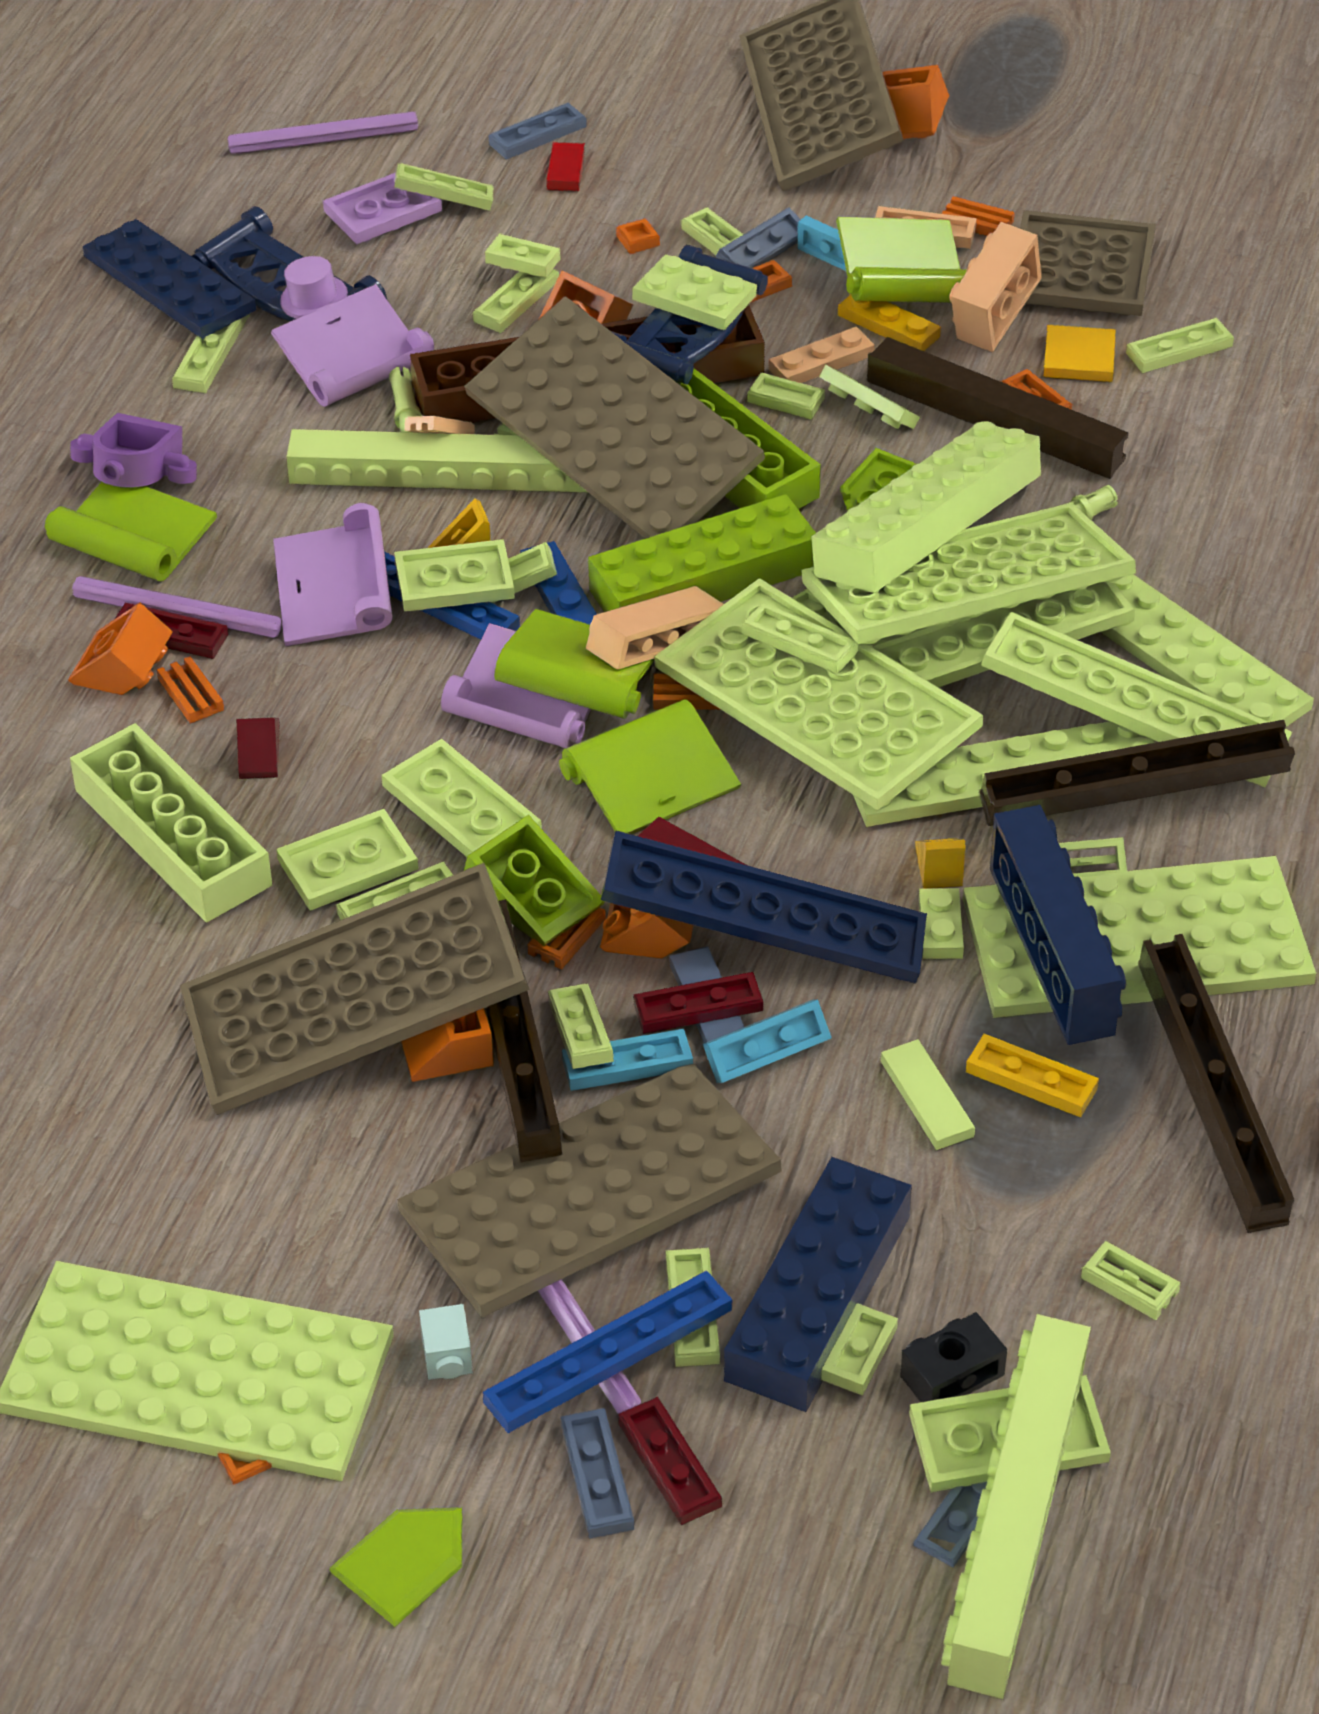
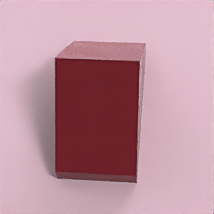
[236,717,280,779]

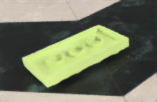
[381,739,542,857]
[909,1375,1111,1492]

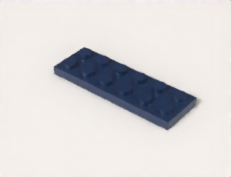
[82,219,256,339]

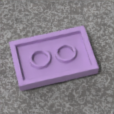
[323,173,442,244]

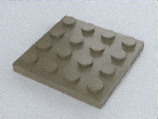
[1020,210,1156,316]

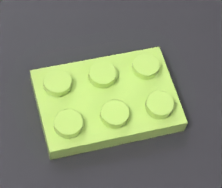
[632,254,757,330]
[394,539,515,612]
[276,809,418,911]

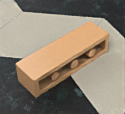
[586,586,724,670]

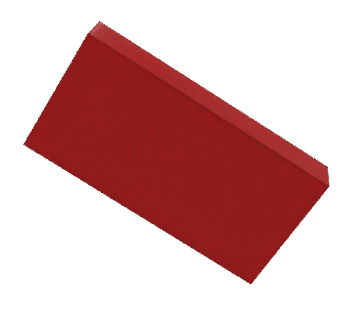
[546,142,585,191]

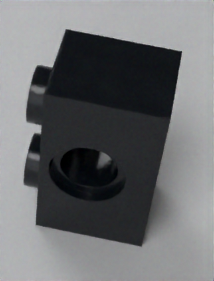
[900,1312,1007,1402]

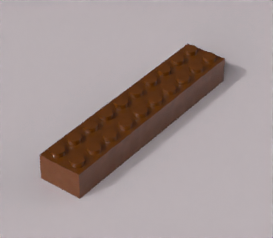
[410,304,765,423]

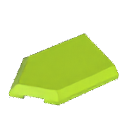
[840,448,916,511]
[329,1507,462,1627]

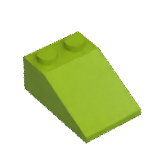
[464,814,605,946]

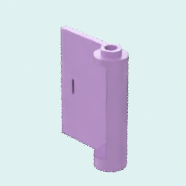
[271,284,434,407]
[273,503,392,646]
[441,623,591,748]

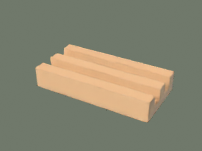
[404,416,475,434]

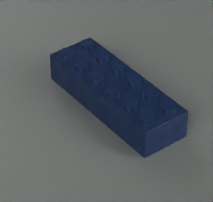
[990,805,1126,1045]
[724,1157,912,1412]

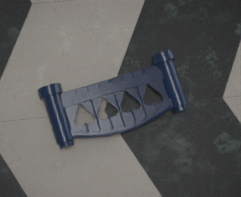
[192,206,387,322]
[612,244,768,385]

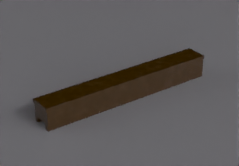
[867,337,1129,479]
[979,720,1295,826]
[486,899,563,1163]
[1138,934,1294,1233]

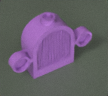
[70,413,197,487]

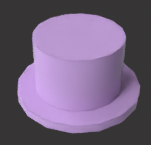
[281,256,347,319]

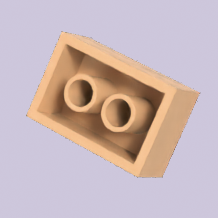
[950,222,1042,352]

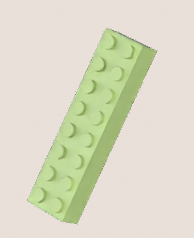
[811,422,1041,593]
[941,1314,1091,1699]

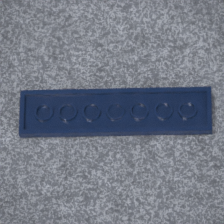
[601,831,927,984]

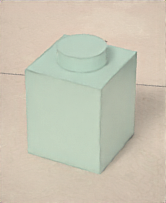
[419,1304,473,1380]

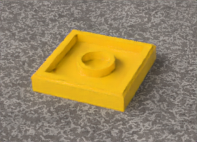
[1043,325,1116,382]

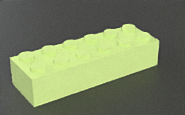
[70,723,273,923]

